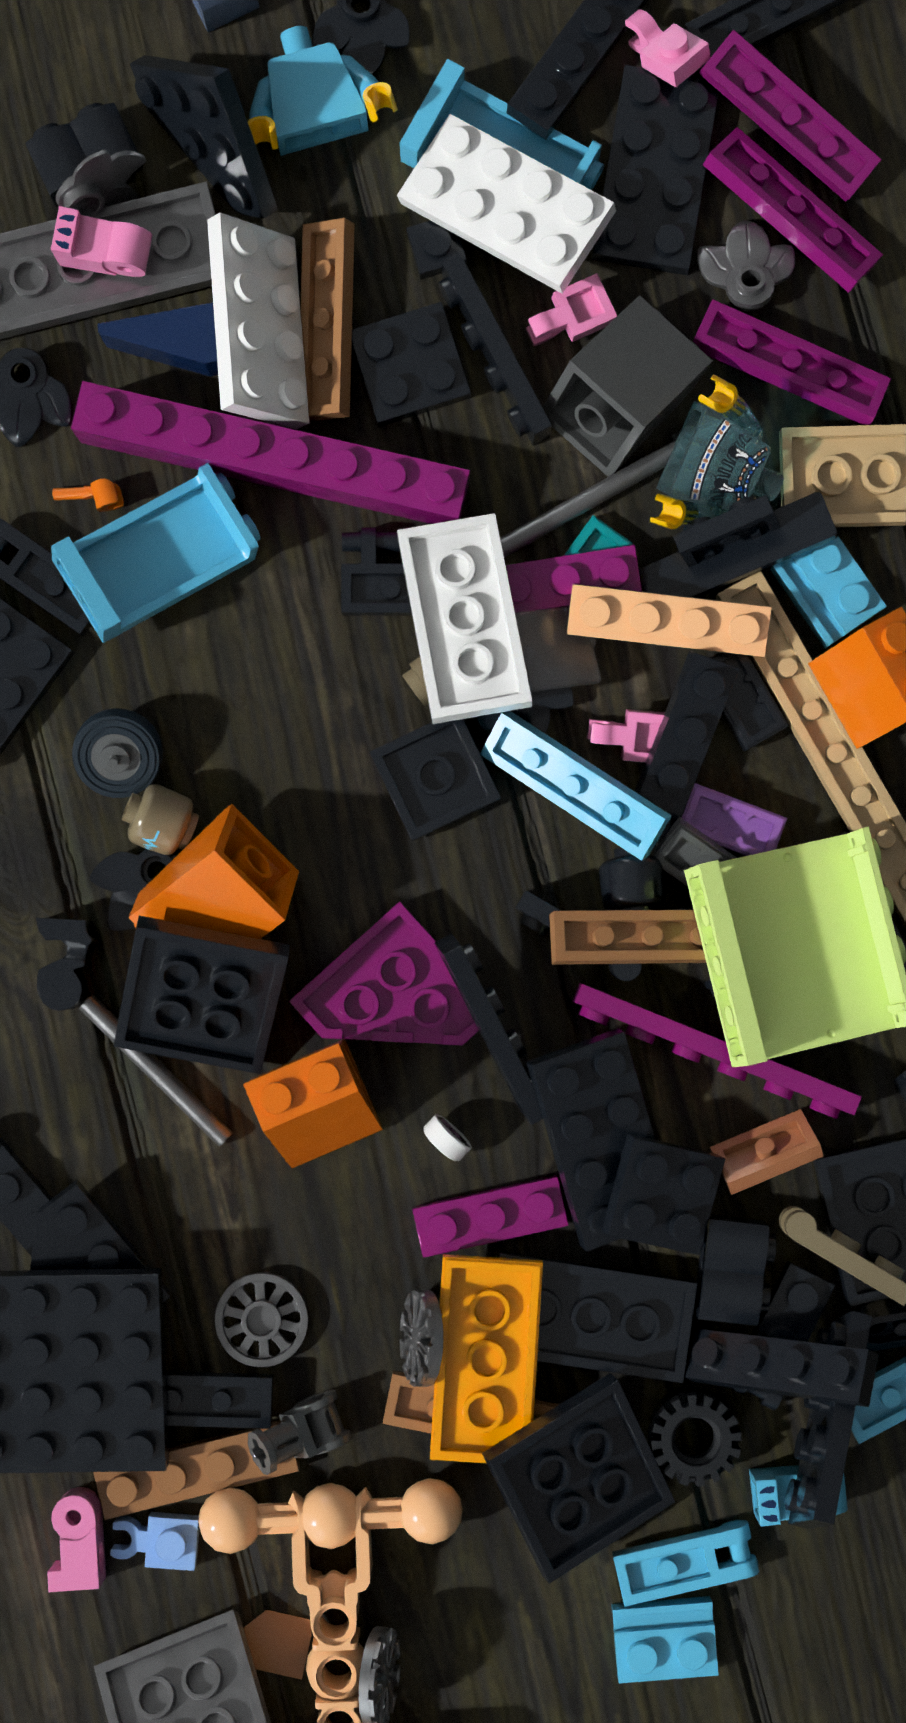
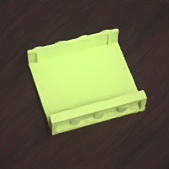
[684,827,906,1067]

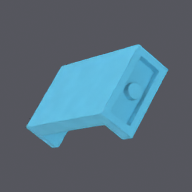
[400,59,604,190]
[51,463,261,643]

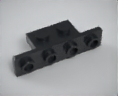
[639,492,838,598]

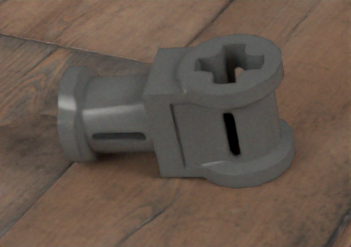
[248,1389,353,1475]

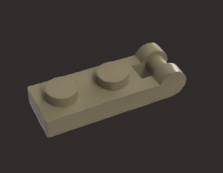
[779,1206,906,1306]

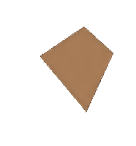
[243,1610,312,1680]

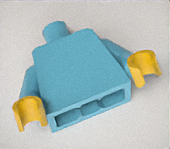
[248,26,398,156]

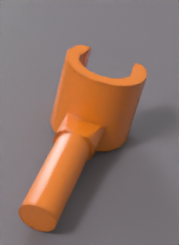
[52,478,124,512]

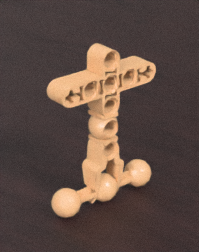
[198,1478,463,1723]

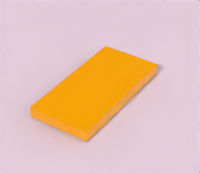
[430,1254,543,1463]

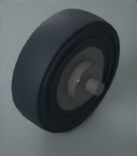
[72,708,163,798]

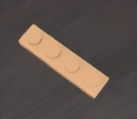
[567,584,772,657]

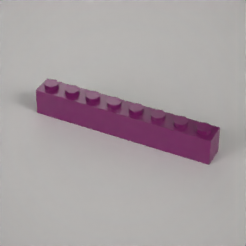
[71,381,470,524]

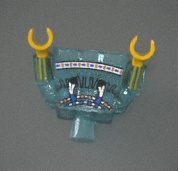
[650,374,784,529]

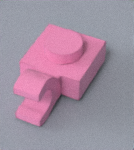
[625,9,711,87]
[526,273,617,346]
[587,709,665,763]

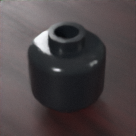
[599,848,666,910]

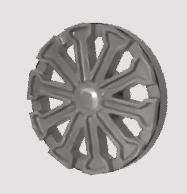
[215,1271,309,1367]
[399,1290,443,1387]
[359,1626,401,1723]

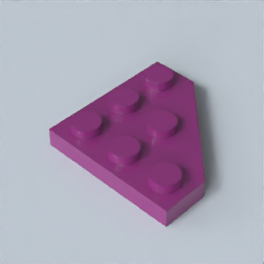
[289,902,479,1046]

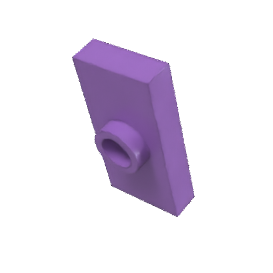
[681,783,787,856]

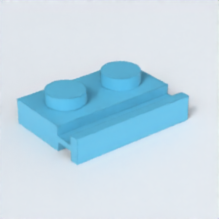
[770,536,887,649]
[611,1596,719,1684]

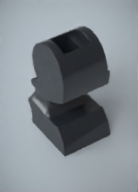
[36,918,99,1011]

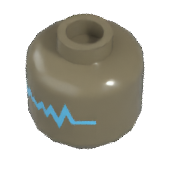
[121,784,199,856]

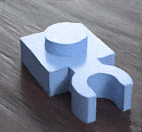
[110,1512,200,1571]

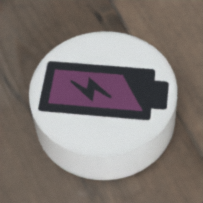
[424,1114,472,1161]

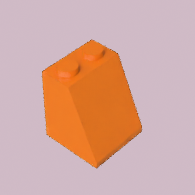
[808,607,906,749]
[128,804,299,939]
[243,1039,383,1168]

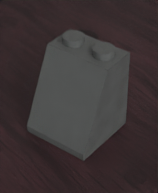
[542,295,713,477]

